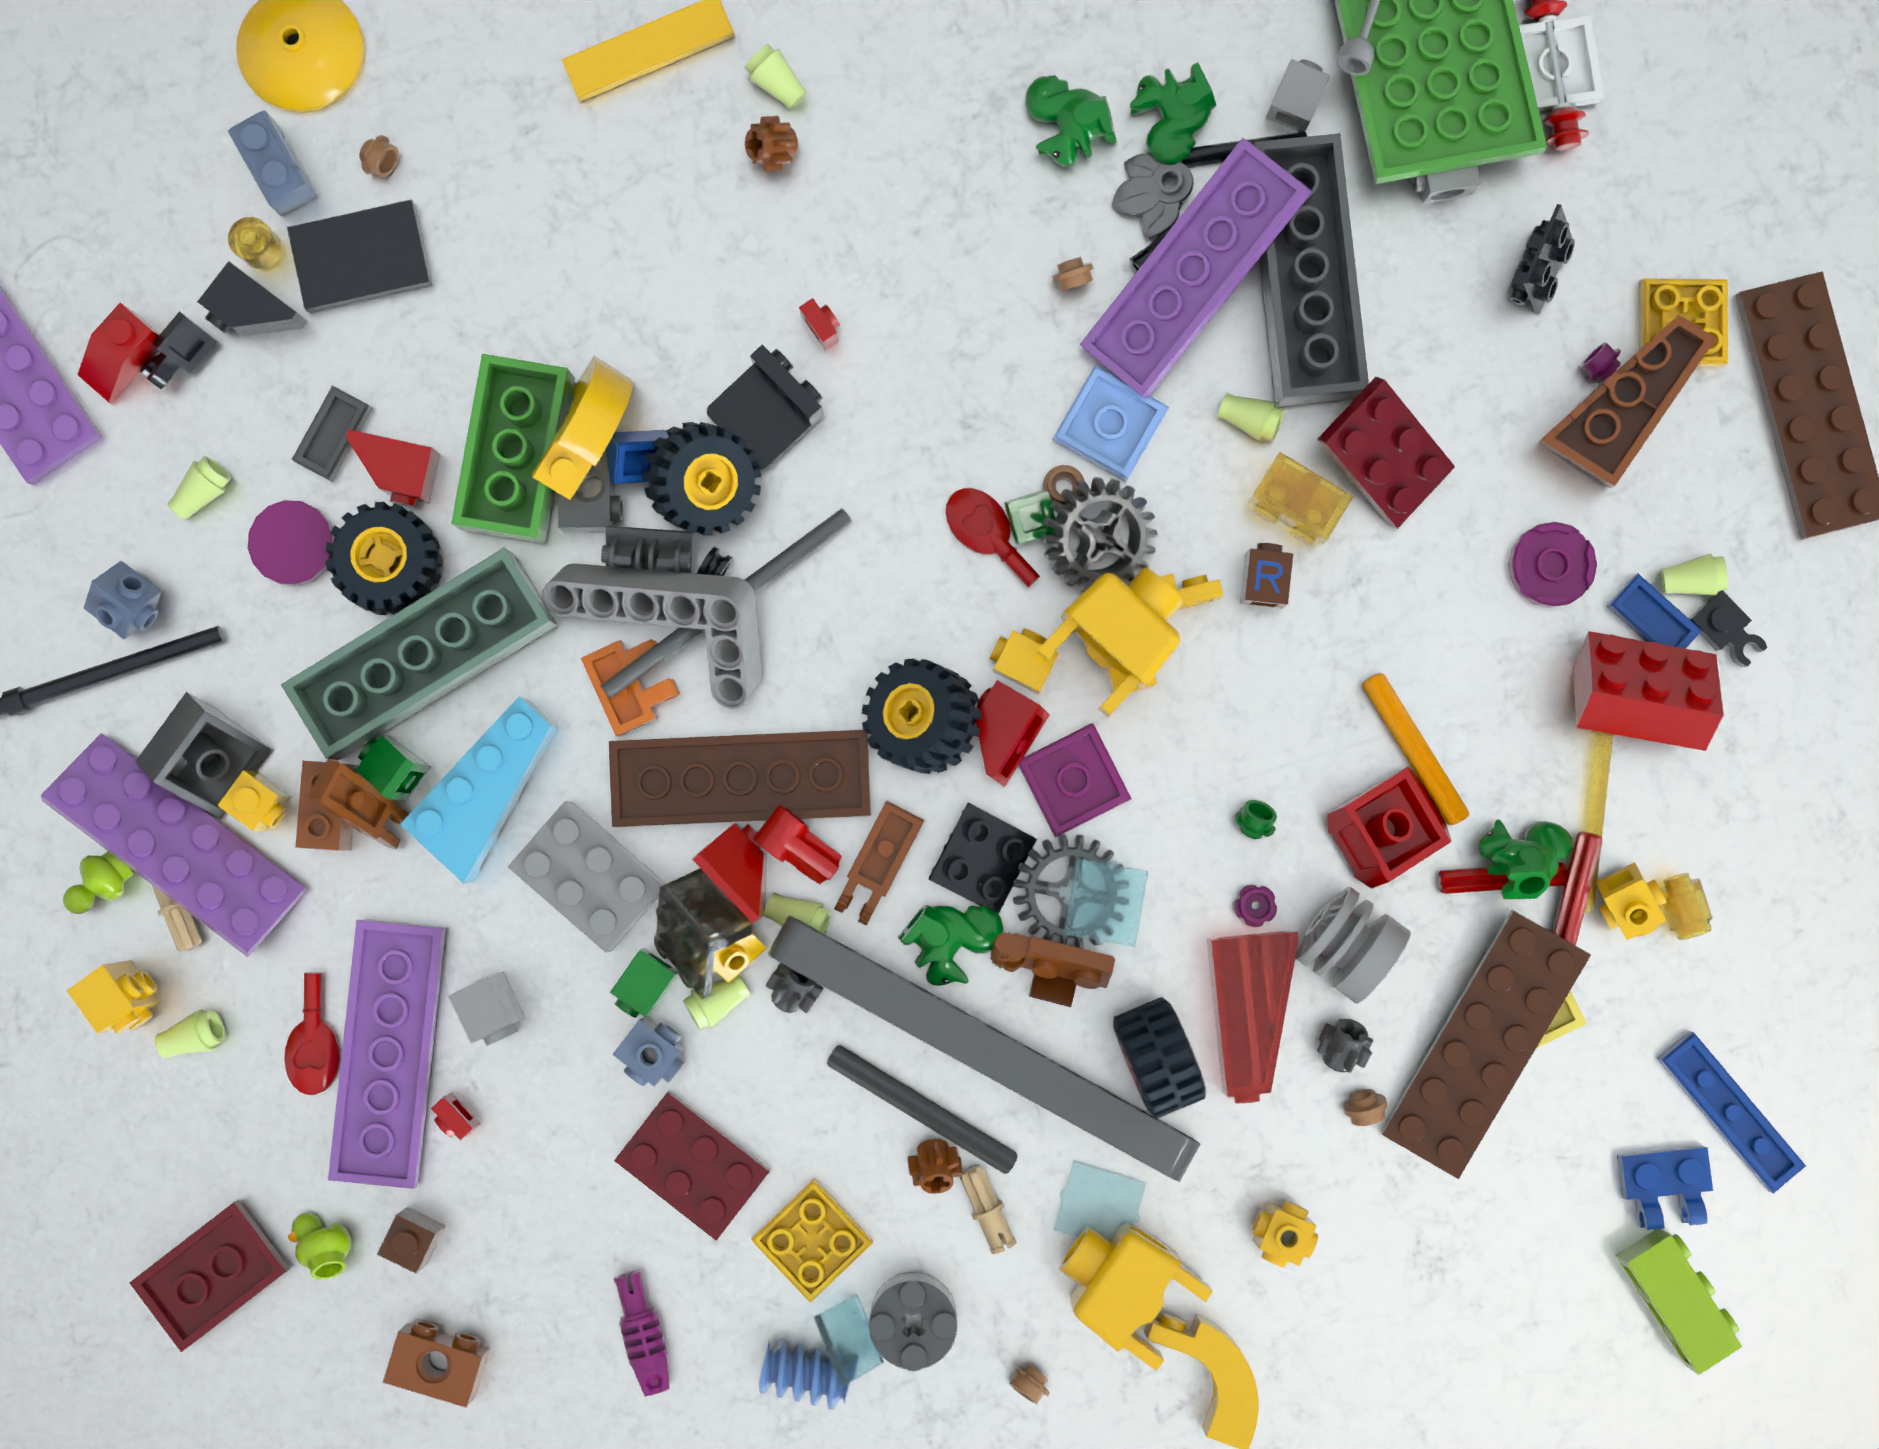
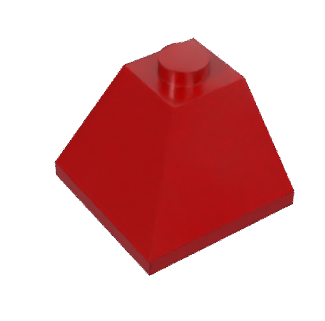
[692,823,767,923]

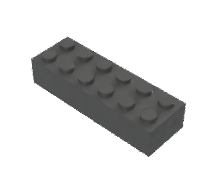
[1254,133,1369,407]

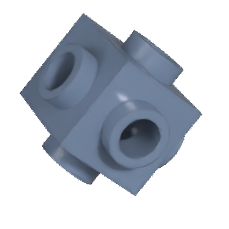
[83,561,162,639]
[612,1017,685,1086]

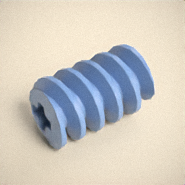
[759,1339,855,1410]

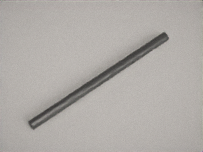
[600,508,852,699]

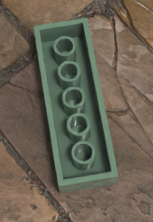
[281,547,558,760]

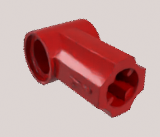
[752,804,842,885]

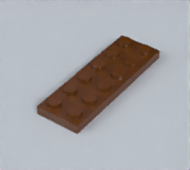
[1735,271,1879,540]
[609,730,871,827]
[1381,910,1591,1179]

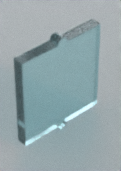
[1064,859,1148,947]
[1053,1160,1147,1241]
[814,1295,884,1386]

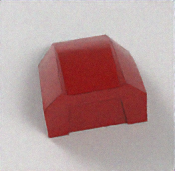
[1327,767,1452,889]

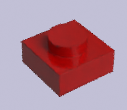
[799,298,840,351]
[431,1092,481,1140]

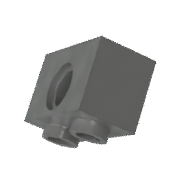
[558,449,623,533]

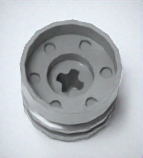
[1295,887,1411,1004]

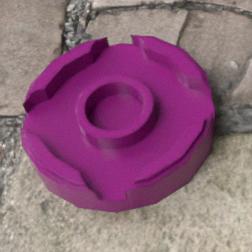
[248,500,335,586]
[1508,522,1597,608]

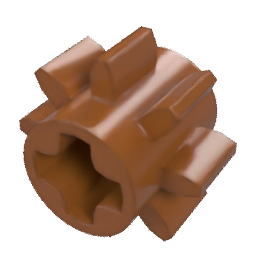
[745,116,798,171]
[907,1139,963,1194]

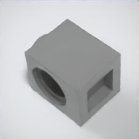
[1265,59,1331,132]
[1411,166,1481,204]

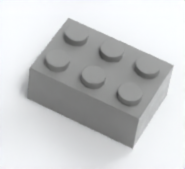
[508,801,669,953]

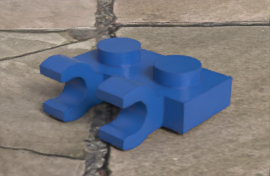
[1617,1146,1714,1230]

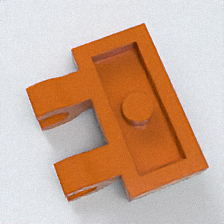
[581,639,681,736]

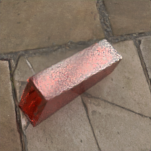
[1206,930,1299,1103]

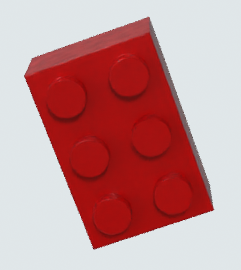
[1573,631,1724,751]

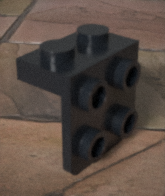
[707,344,824,470]

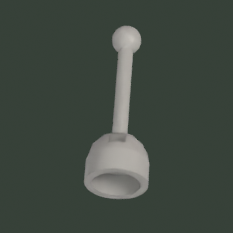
[1336,0,1380,75]

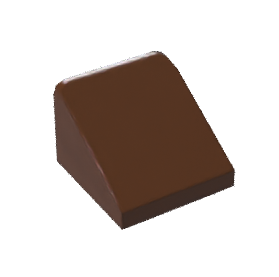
[1028,974,1076,1007]

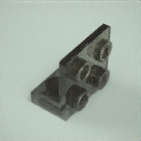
[654,868,753,999]

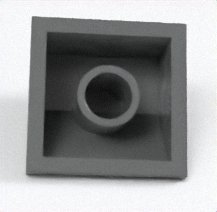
[135,691,272,819]

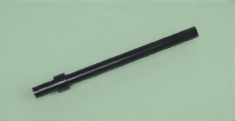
[0,626,225,716]

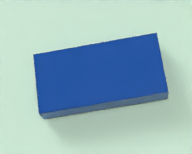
[1606,573,1702,649]

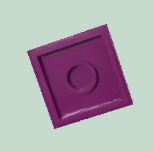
[1018,723,1132,838]

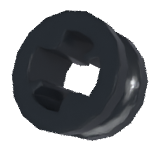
[696,546,733,576]

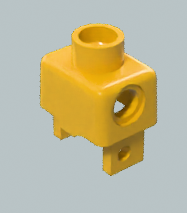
[1037,567,1183,718]
[1059,1223,1213,1371]

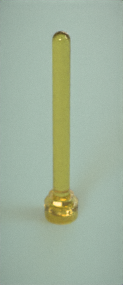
[1584,731,1618,914]

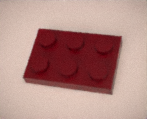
[1317,377,1455,529]
[614,1090,771,1241]
[129,1200,290,1352]

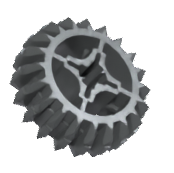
[1041,477,1158,592]
[1013,834,1129,949]

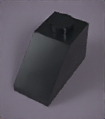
[197,261,308,336]

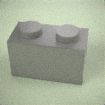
[448,972,526,1046]

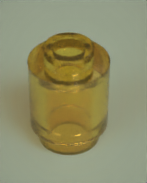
[228,217,282,269]
[1660,873,1713,940]

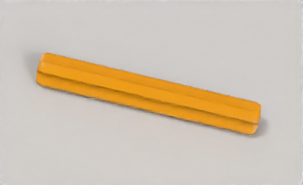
[1363,673,1469,826]

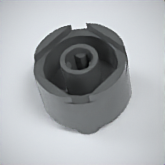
[869,1273,957,1372]

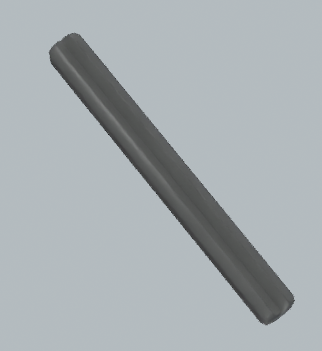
[827,1045,1018,1174]

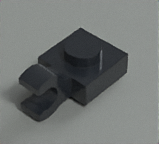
[140,311,217,389]

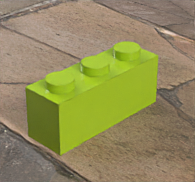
[1615,1229,1743,1375]

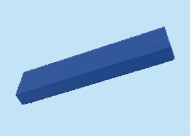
[1657,1031,1806,1194]

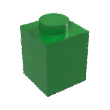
[610,948,680,1018]

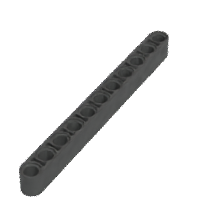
[767,915,1201,1182]

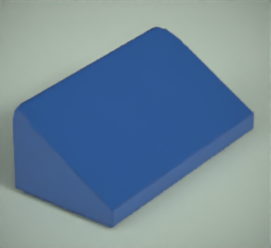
[606,430,669,484]

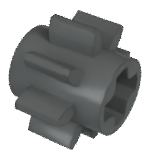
[766,963,823,1014]
[1317,1019,1373,1073]

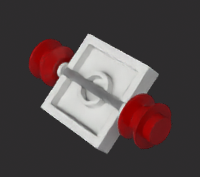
[1519,0,1605,151]

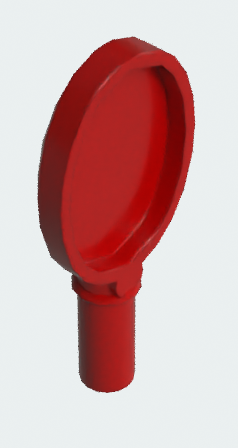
[945,488,1041,588]
[284,972,341,1095]

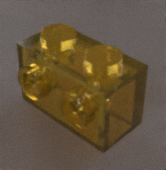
[1248,452,1354,546]

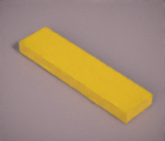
[561,0,735,102]

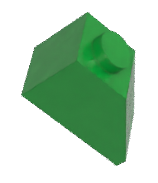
[356,735,432,801]

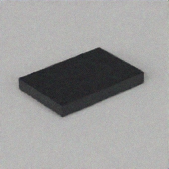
[287,199,432,313]

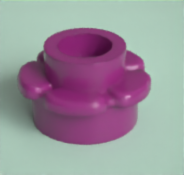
[1581,342,1621,381]
[1235,885,1277,927]

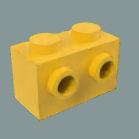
[67,960,161,1034]

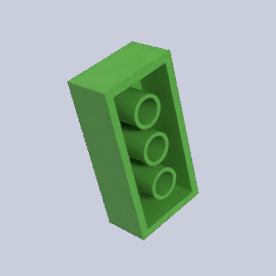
[451,353,575,544]

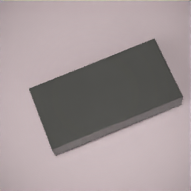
[291,385,373,482]

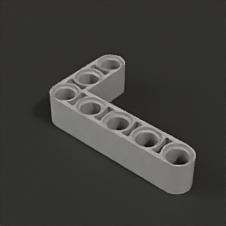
[542,563,762,709]

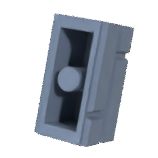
[228,110,318,216]

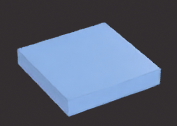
[1052,365,1169,482]

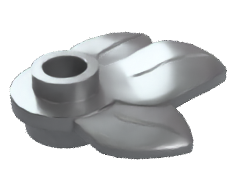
[1112,153,1194,238]

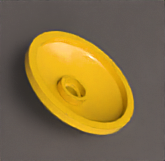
[236,0,365,113]

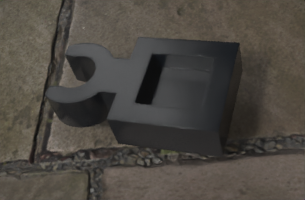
[1689,590,1767,667]

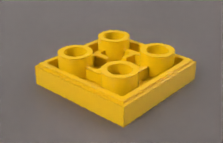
[1639,278,1728,367]
[751,1178,874,1303]

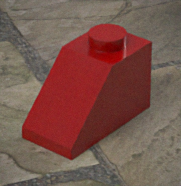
[77,303,160,404]
[346,429,441,508]
[975,680,1050,787]

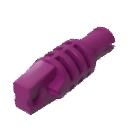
[613,1270,670,1396]

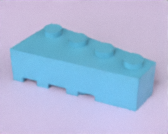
[400,696,559,884]

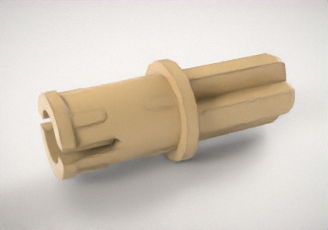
[151,884,202,951]
[960,1166,1017,1254]

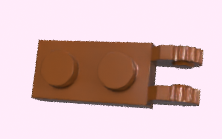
[307,759,410,849]
[834,800,925,926]
[990,932,1115,989]

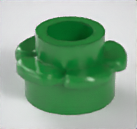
[1235,800,1277,839]

